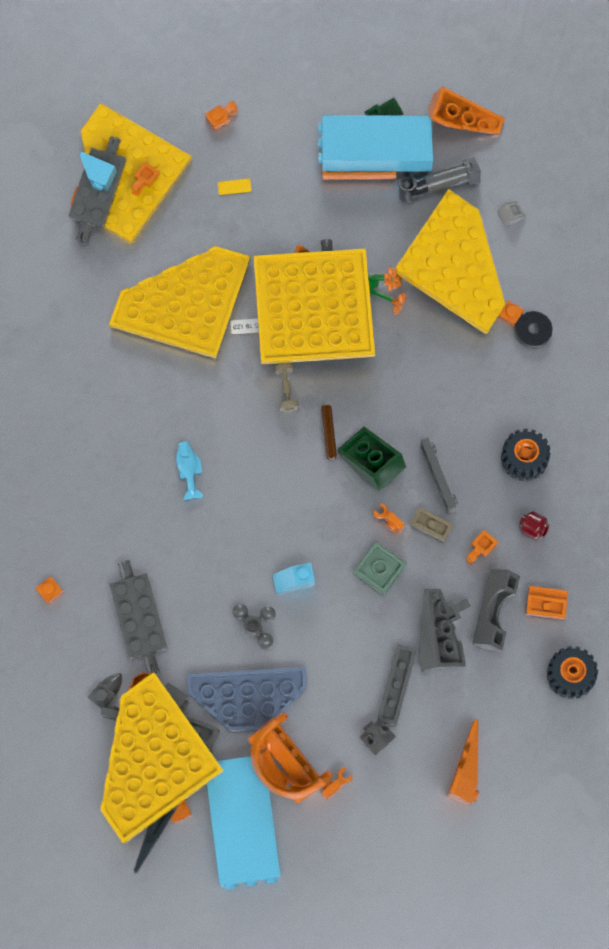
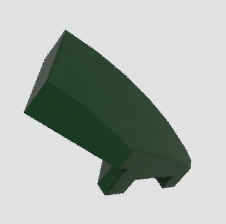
[364,97,404,116]

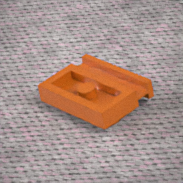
[526,586,568,620]

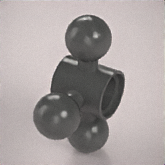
[233,604,276,649]

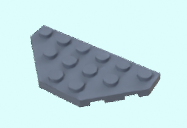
[187,667,307,732]

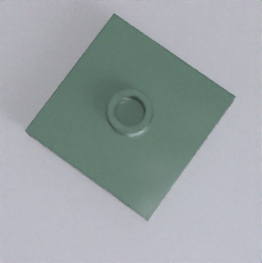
[353,541,407,595]

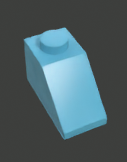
[80,152,117,191]
[273,563,315,594]

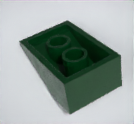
[337,426,407,492]

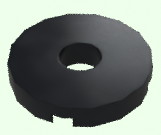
[515,311,553,348]

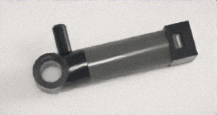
[399,157,481,203]

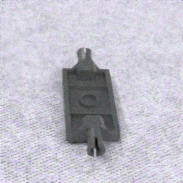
[68,136,127,243]
[109,560,168,674]

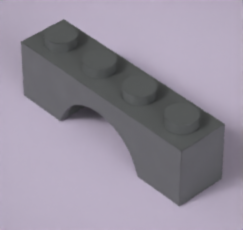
[472,569,520,651]

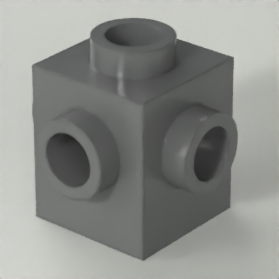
[360,719,396,755]

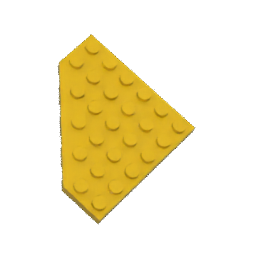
[80,103,192,244]
[395,189,505,334]
[109,246,251,359]
[100,672,224,844]

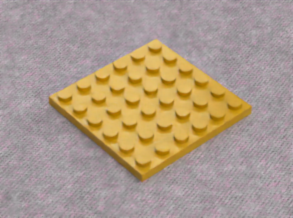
[254,249,375,364]

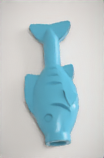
[176,441,203,501]

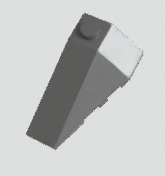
[419,589,466,671]

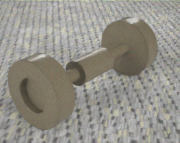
[275,363,299,412]

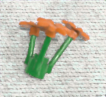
[368,263,406,315]

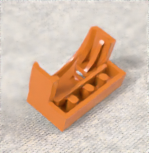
[248,711,333,804]

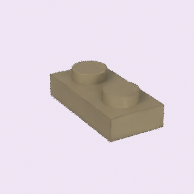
[410,507,453,543]

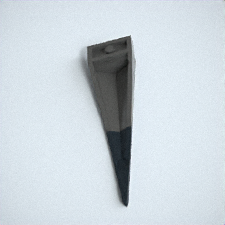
[134,716,220,874]

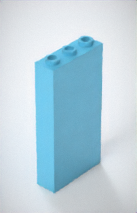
[318,116,433,171]
[207,756,281,890]

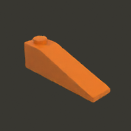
[428,86,505,135]
[447,719,479,805]

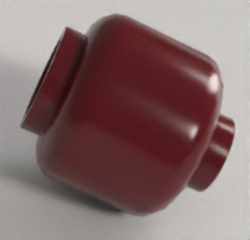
[519,511,550,540]

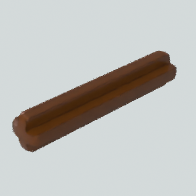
[321,405,337,460]

